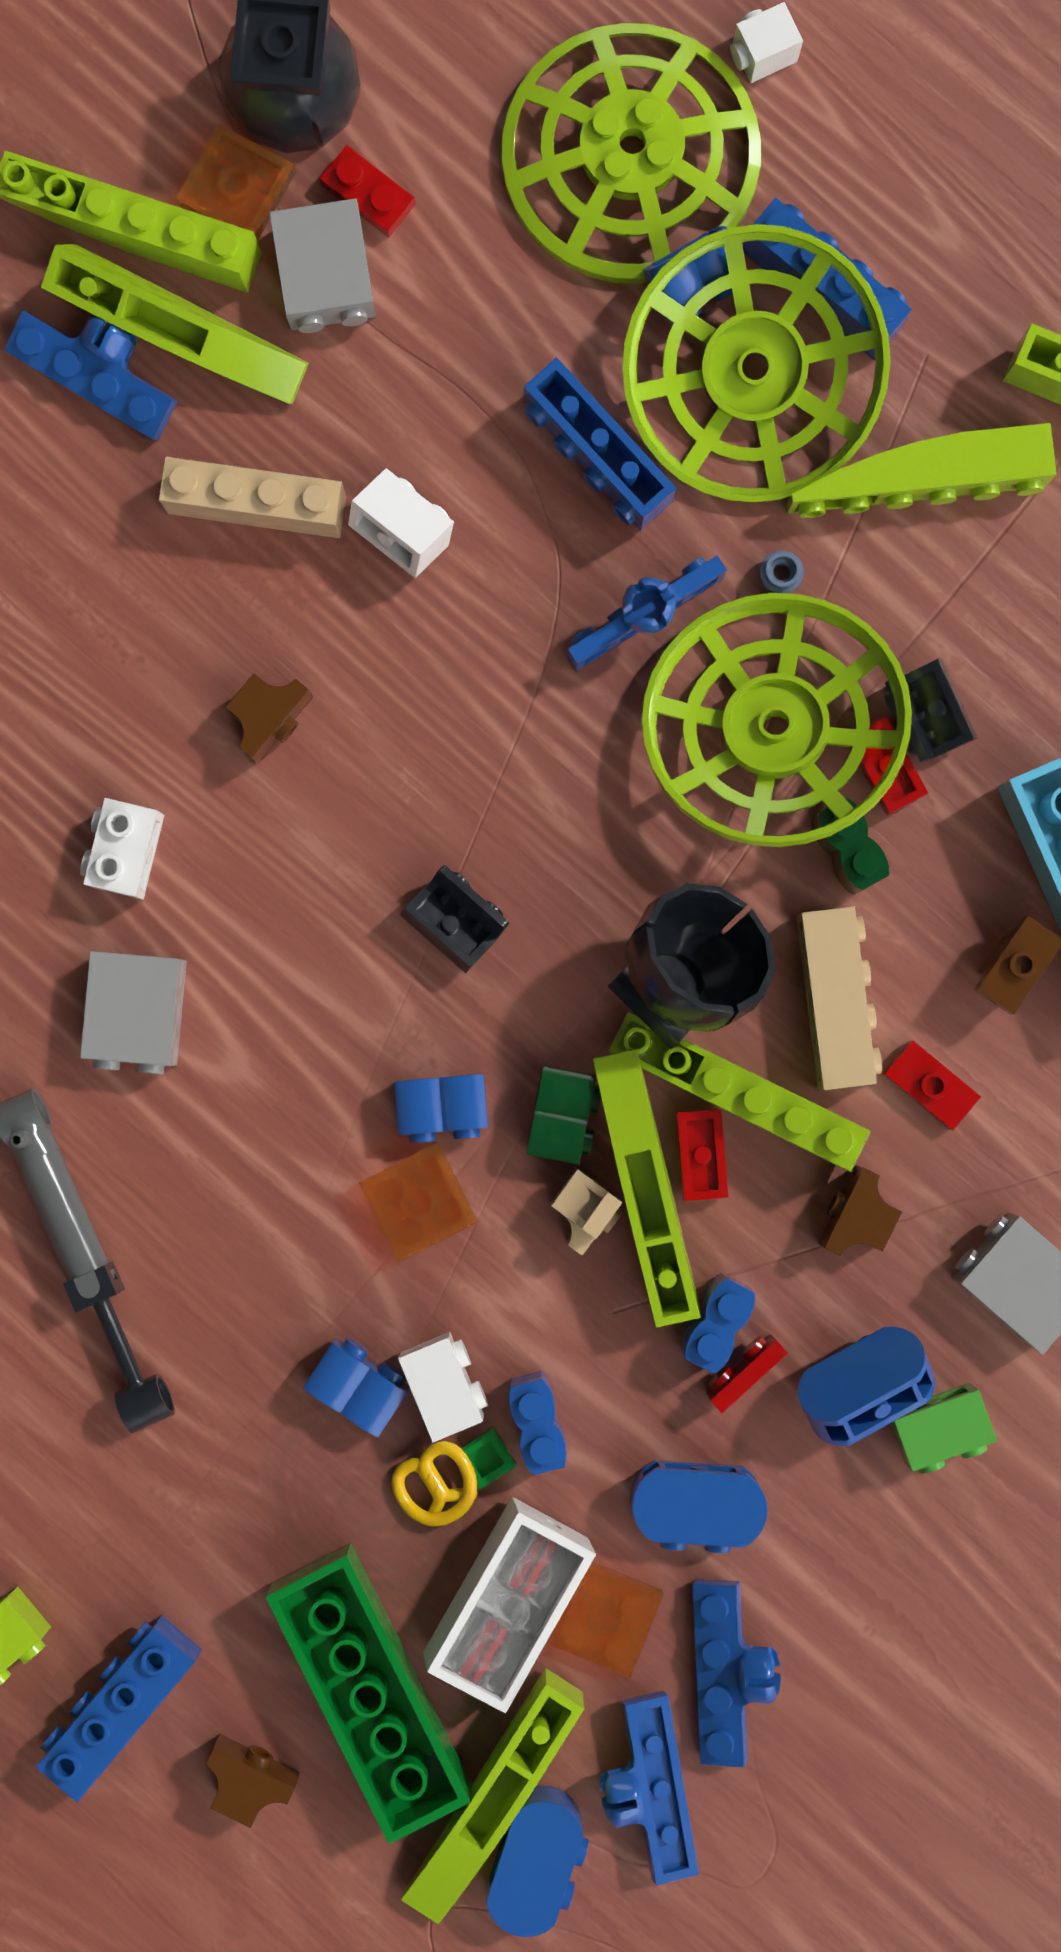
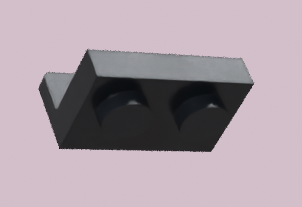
[884,658,978,763]
[400,865,509,974]

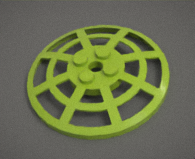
[502,23,761,284]
[622,224,890,502]
[642,593,912,847]

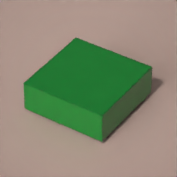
[460,1426,517,1490]

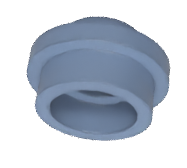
[759,550,804,593]

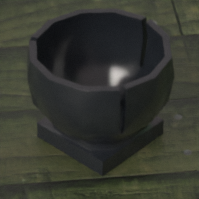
[219,0,361,153]
[607,883,775,1049]

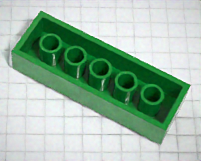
[265,1543,472,1844]

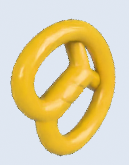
[391,1441,477,1527]

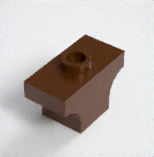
[226,673,313,764]
[974,915,1061,1015]
[818,1165,902,1256]
[206,1734,300,1828]

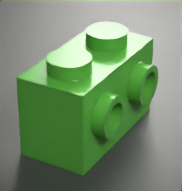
[890,1383,997,1473]

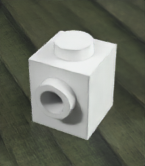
[730,2,803,83]

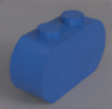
[798,1327,935,1446]
[630,1460,768,1553]
[486,1786,589,1937]

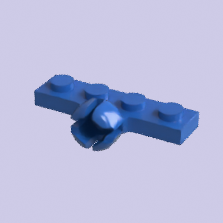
[4,310,178,440]
[567,555,727,672]
[693,1579,781,1767]
[599,1690,699,1886]

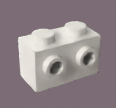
[348,468,454,578]
[80,798,164,900]
[398,1332,488,1442]

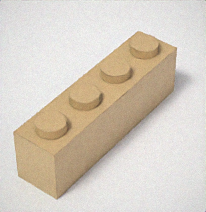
[159,457,346,538]
[796,906,882,1090]

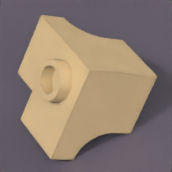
[551,1167,622,1256]

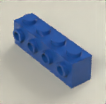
[743,197,912,360]
[523,357,677,531]
[36,1615,202,1803]

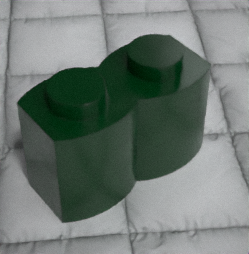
[811,797,890,895]
[526,1065,601,1164]

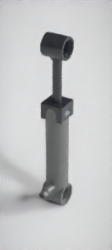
[0,1088,175,1433]

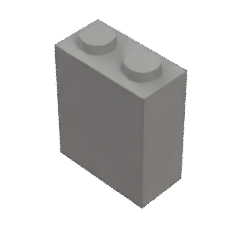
[270,198,376,333]
[80,951,187,1074]
[952,1212,1061,1355]

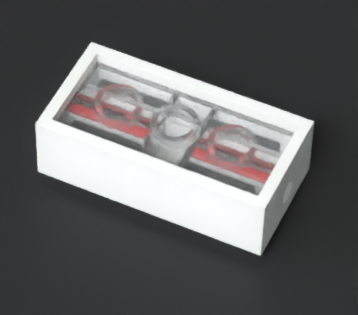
[423,1497,596,1714]

